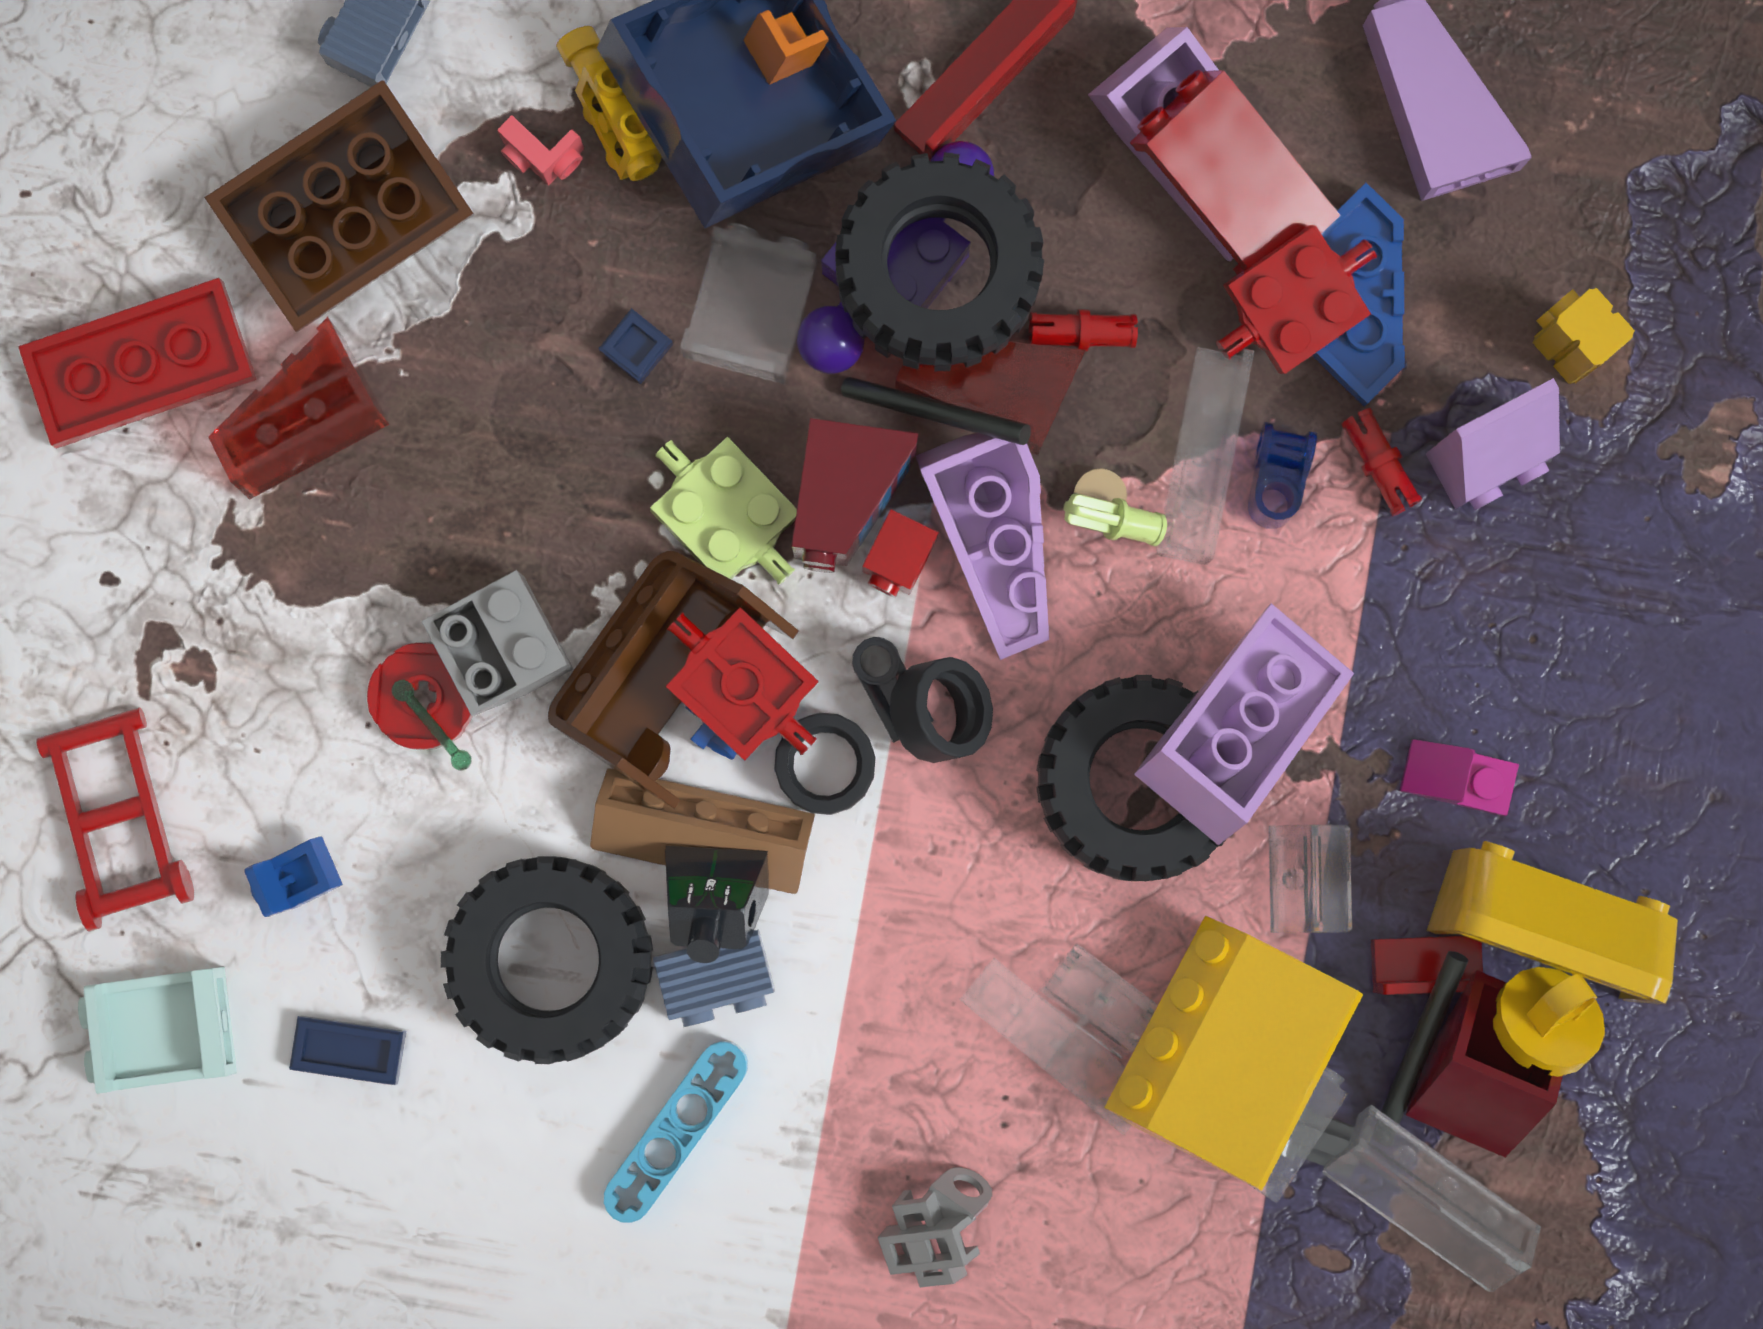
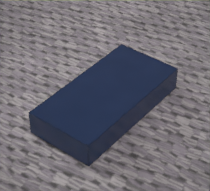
[289,1016,406,1085]

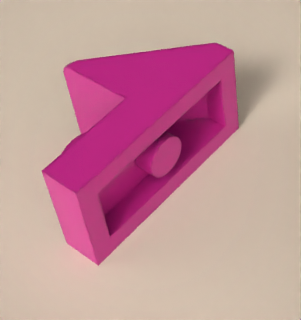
[1400,739,1519,817]

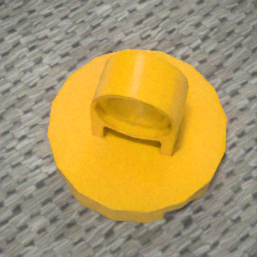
[1493,967,1605,1077]

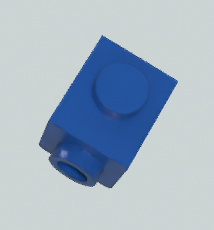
[244,836,343,917]

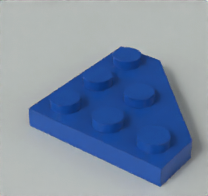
[1312,183,1405,407]

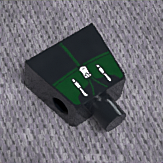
[665,846,769,963]

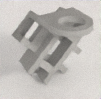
[878,1167,992,1288]

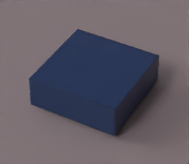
[598,308,673,385]

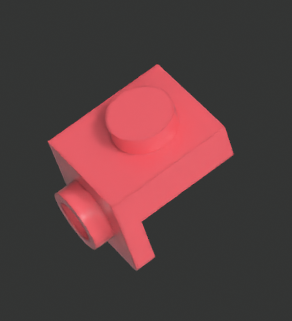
[497,115,584,186]

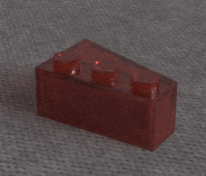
[208,316,390,500]

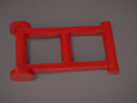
[36,707,194,932]

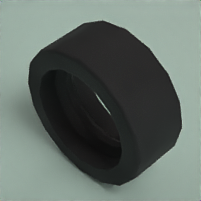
[890,657,993,763]
[774,713,876,815]

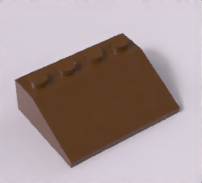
[204,80,474,332]

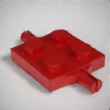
[1216,225,1377,374]
[665,607,819,761]

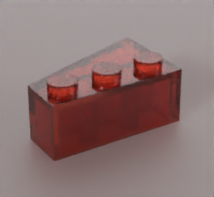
[895,342,1086,456]

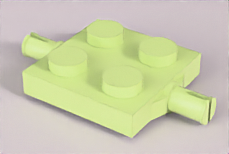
[650,437,797,585]

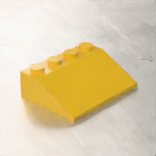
[1104,916,1363,1191]

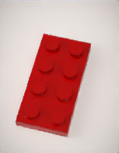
[18,278,257,449]

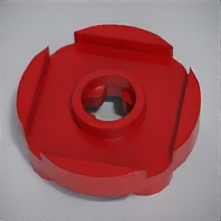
[367,643,473,750]

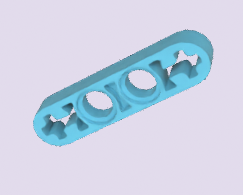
[603,1041,748,1223]

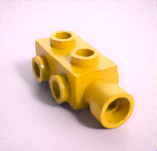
[556,26,662,181]

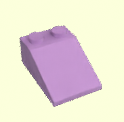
[1426,378,1560,510]

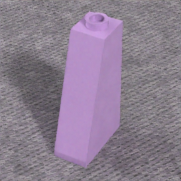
[1363,0,1532,201]

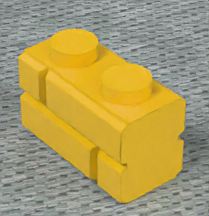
[1533,288,1635,384]

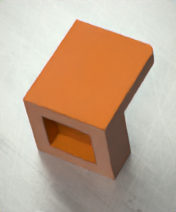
[743,10,829,85]

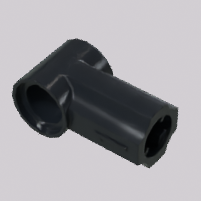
[852,637,934,743]

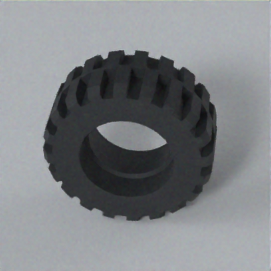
[835,152,1044,372]
[1036,675,1226,882]
[441,856,653,1064]

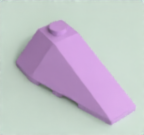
[916,433,1049,660]

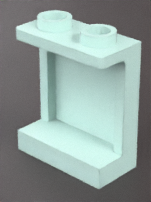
[78,967,237,1094]

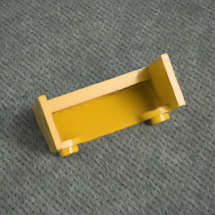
[1427,841,1678,1004]

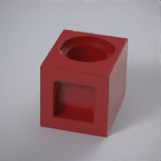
[862,509,939,598]

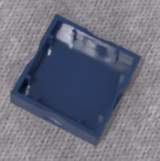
[597,0,896,228]

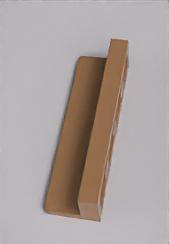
[590,768,815,894]

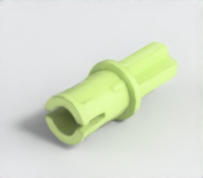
[1063,493,1167,546]

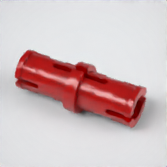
[1029,309,1138,352]
[1341,408,1423,516]

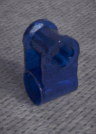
[1248,422,1317,529]

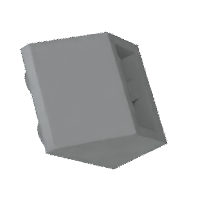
[422,570,573,716]

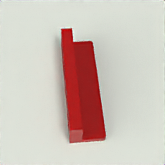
[894,0,1077,161]

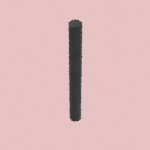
[841,377,1031,445]
[1370,951,1469,1149]

